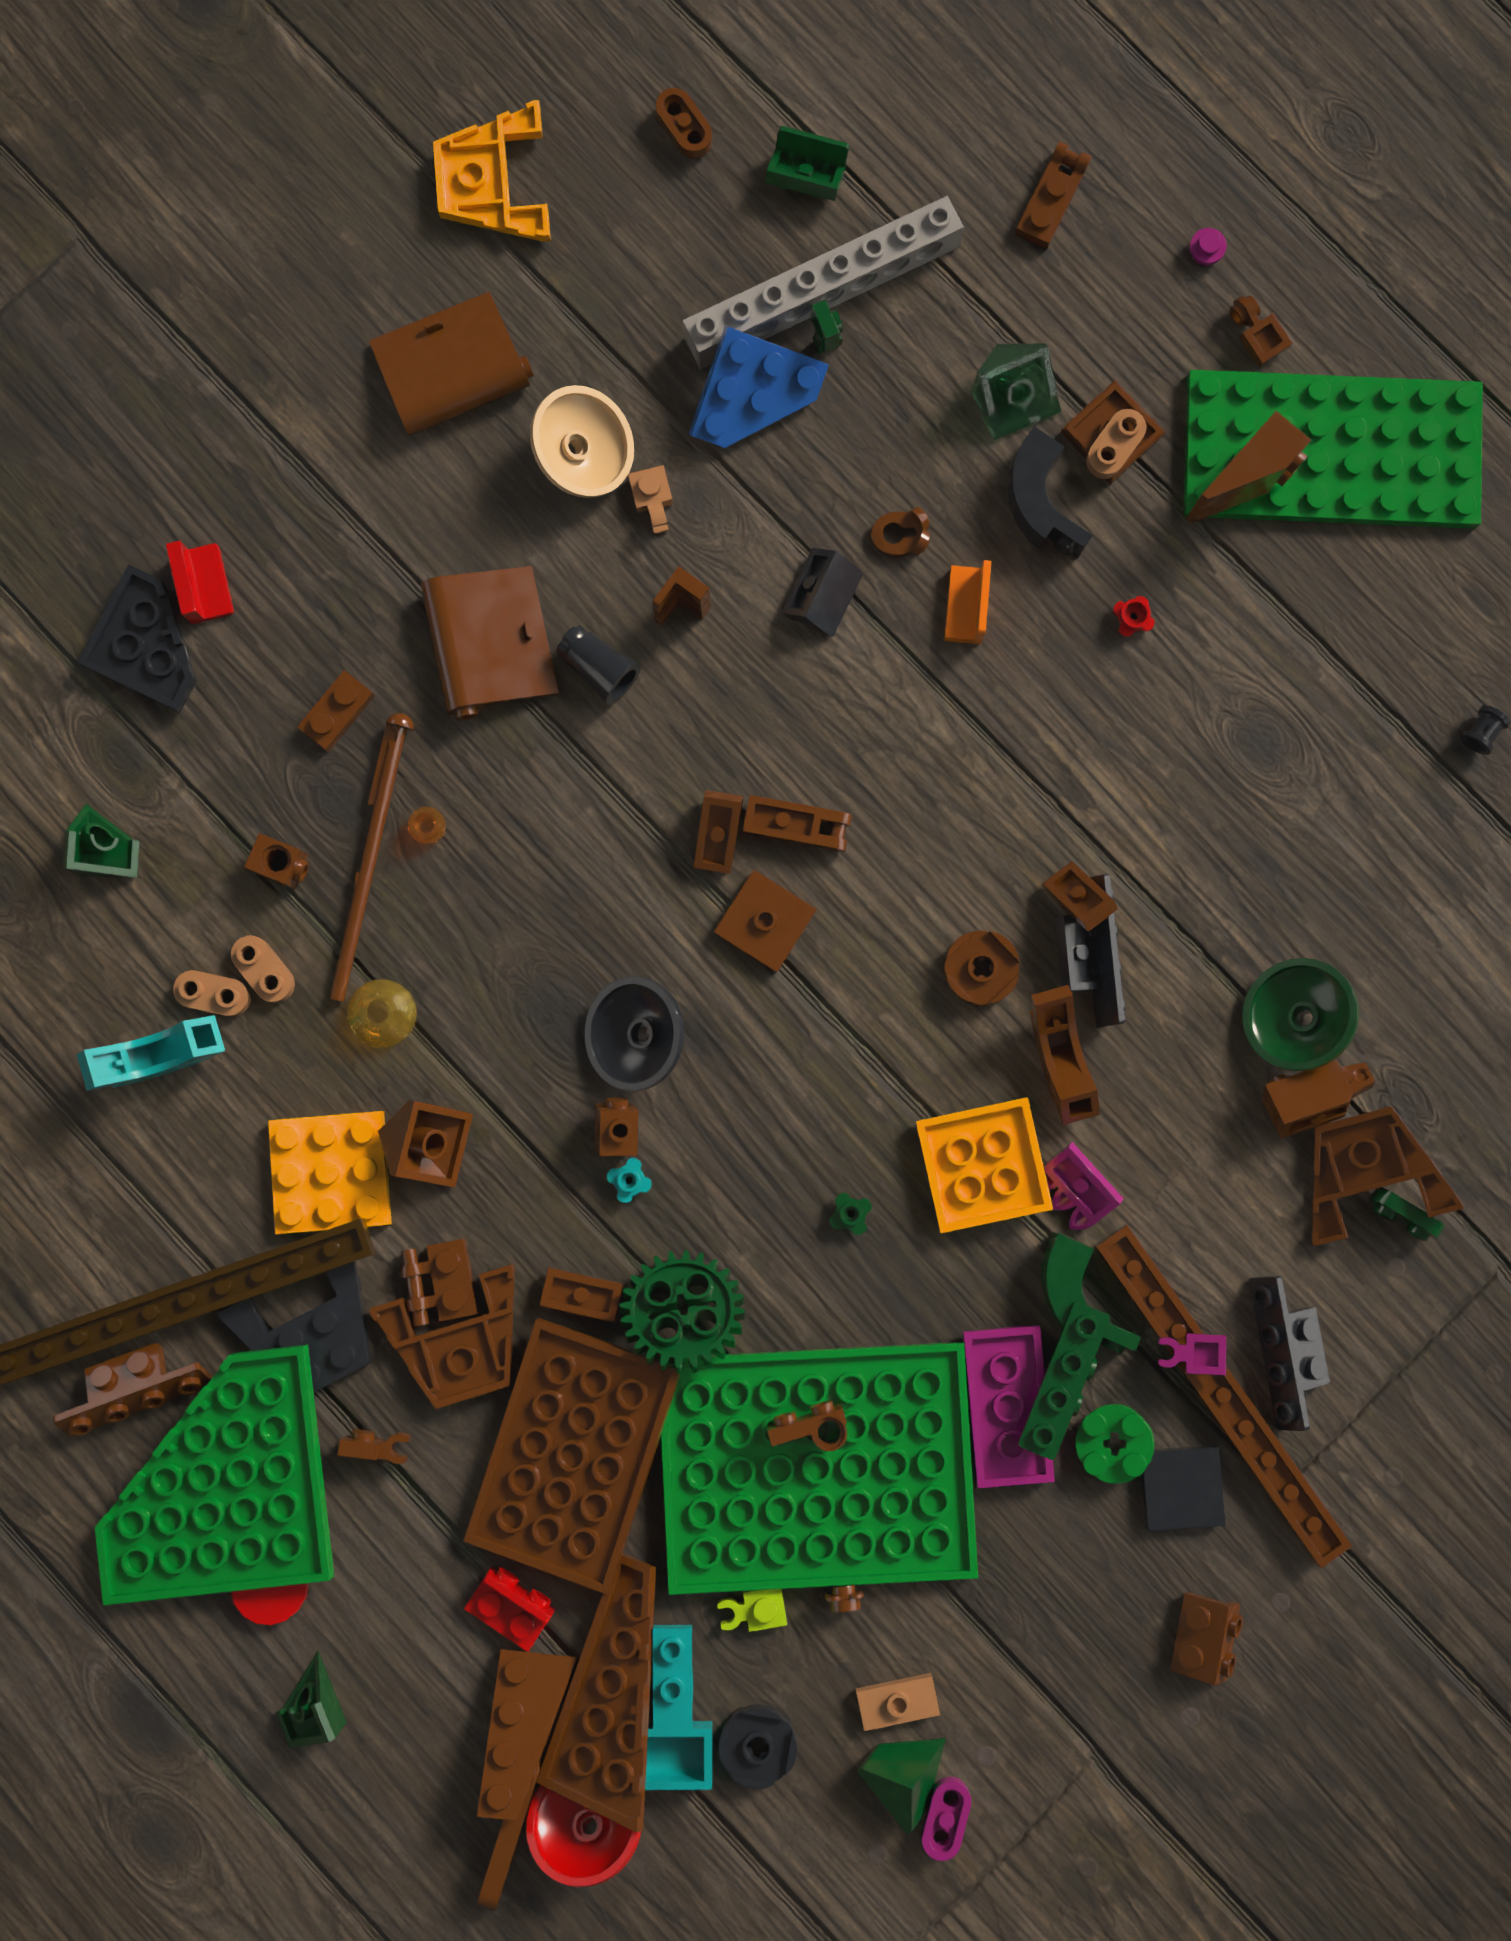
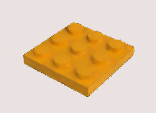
[916,1097,1053,1233]
[268,1111,392,1234]

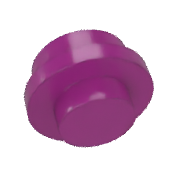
[1189,228,1227,266]

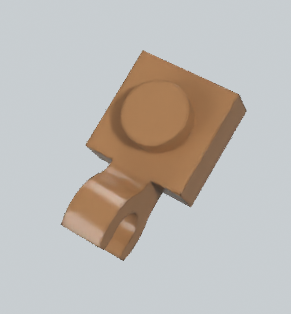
[628,465,673,535]

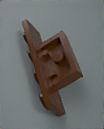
[53,1342,212,1437]

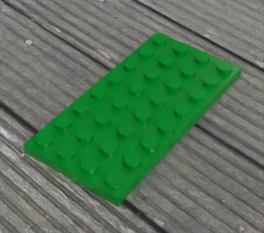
[1184,370,1483,529]

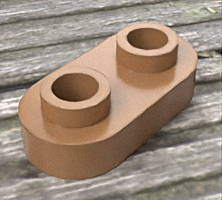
[1086,409,1146,479]
[231,935,295,1003]
[173,970,251,1017]

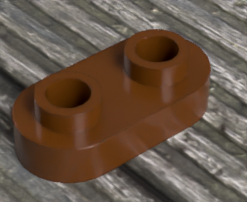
[656,88,712,158]

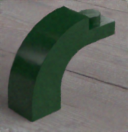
[1041,1232,1141,1354]

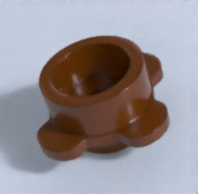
[825,1585,864,1612]

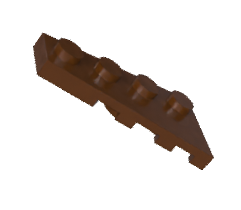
[477,1649,578,1821]

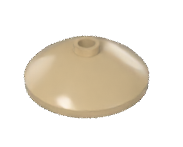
[530,385,634,498]

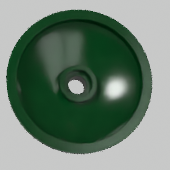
[1242,958,1359,1071]

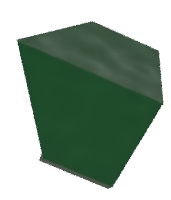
[63,804,139,878]
[276,1650,347,1748]
[857,1738,946,1834]

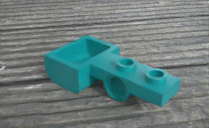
[645,1625,713,1790]

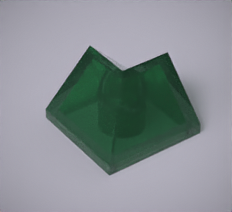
[971,343,1061,440]

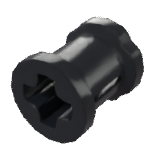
[1460,705,1511,755]

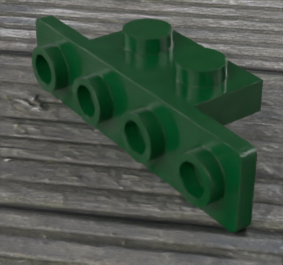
[1018,1301,1110,1460]

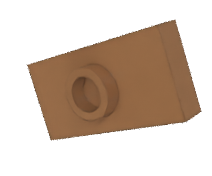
[856,1673,940,1731]

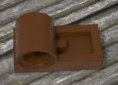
[767,1400,847,1451]

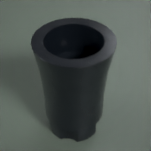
[556,625,641,705]

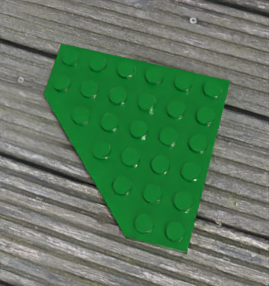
[95,1344,334,1605]

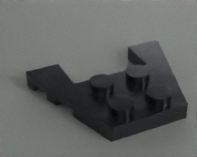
[217,1262,372,1392]

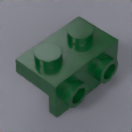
[765,126,850,201]

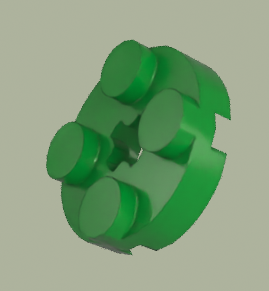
[1076,1404,1155,1484]

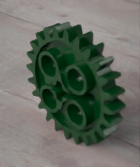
[620,1250,745,1374]

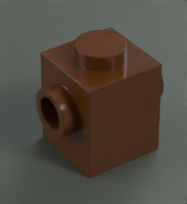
[595,1097,639,1156]

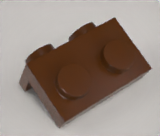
[1170,1592,1243,1685]

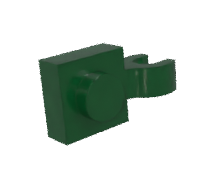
[811,299,843,354]

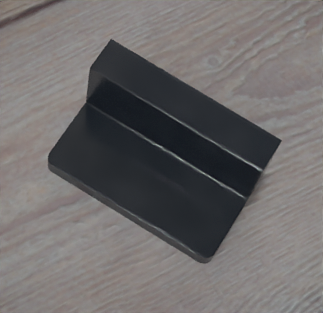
[781,548,863,637]

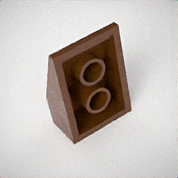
[1186,411,1311,523]

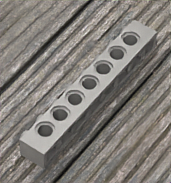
[683,195,964,370]

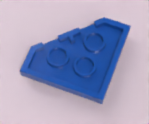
[689,326,829,448]

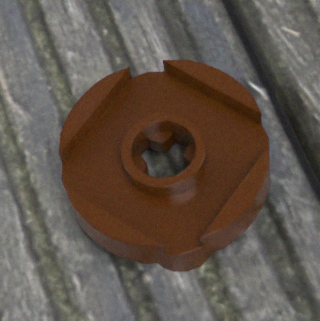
[943,930,1019,1006]

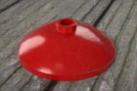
[526,1785,641,1888]

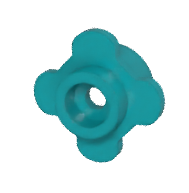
[607,1158,652,1203]

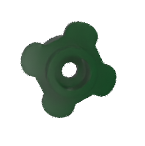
[830,1193,872,1235]

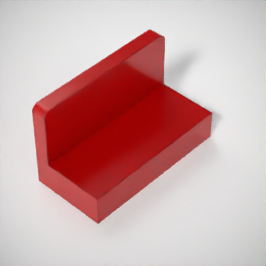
[166,540,234,624]

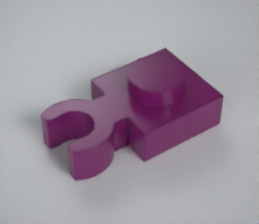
[1159,1333,1226,1375]

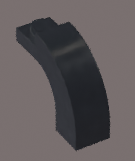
[1008,426,1093,558]

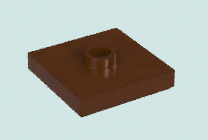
[714,870,817,973]

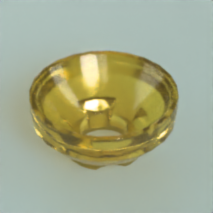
[347,979,417,1047]

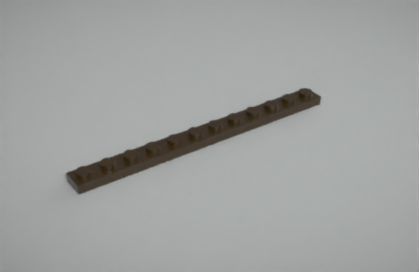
[0,1218,376,1386]

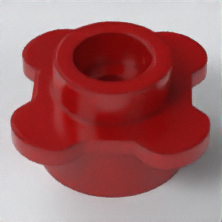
[1113,596,1155,637]

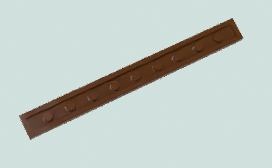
[1094,1225,1352,1569]

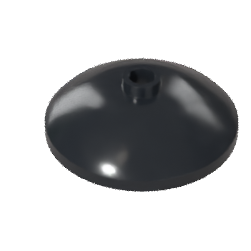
[585,976,684,1091]

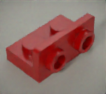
[464,1566,555,1652]

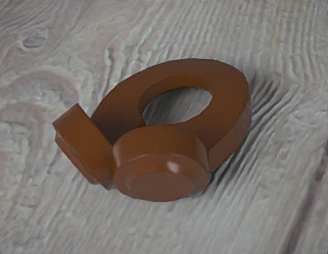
[871,507,930,557]

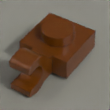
[338,1429,411,1464]

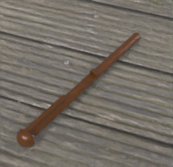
[329,713,414,1002]

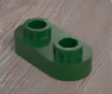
[1369,1187,1445,1242]

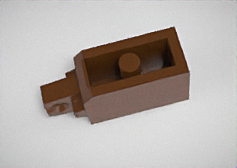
[1262,1060,1375,1139]

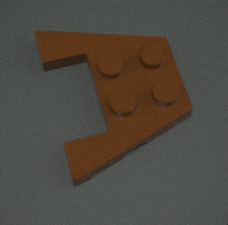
[1312,1106,1464,1246]
[369,1263,515,1409]

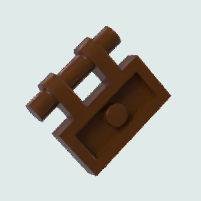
[400,1238,479,1326]

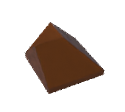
[378,1100,473,1187]

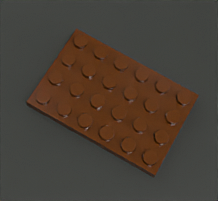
[463,1318,680,1595]

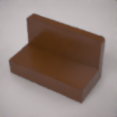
[652,566,711,626]

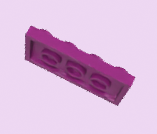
[962,1325,1055,1488]

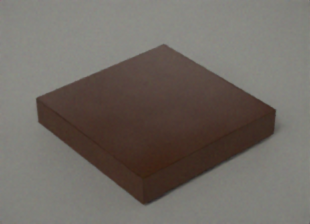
[1060,380,1166,485]

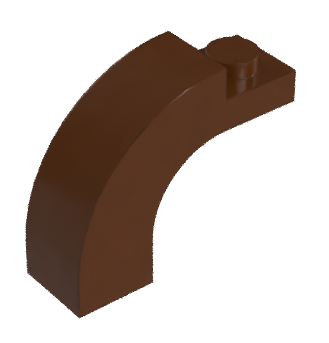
[1030,985,1100,1125]

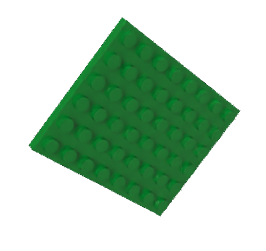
[658,1342,978,1595]

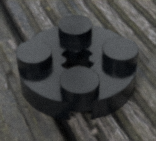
[719,1704,797,1789]

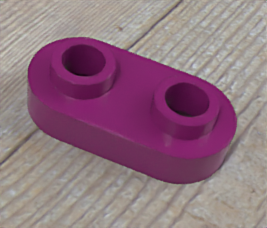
[921,1777,971,1861]

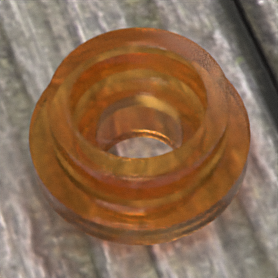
[408,807,446,844]

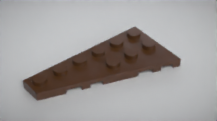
[536,1553,656,1832]

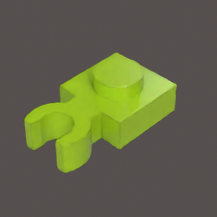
[717,1589,787,1632]

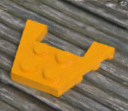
[433,100,551,242]

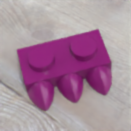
[1044,1142,1124,1230]

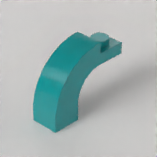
[76,1015,225,1091]

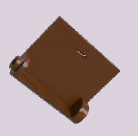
[369,291,534,436]
[421,566,559,721]

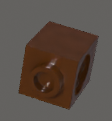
[244,833,309,889]

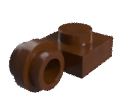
[1229,295,1293,367]

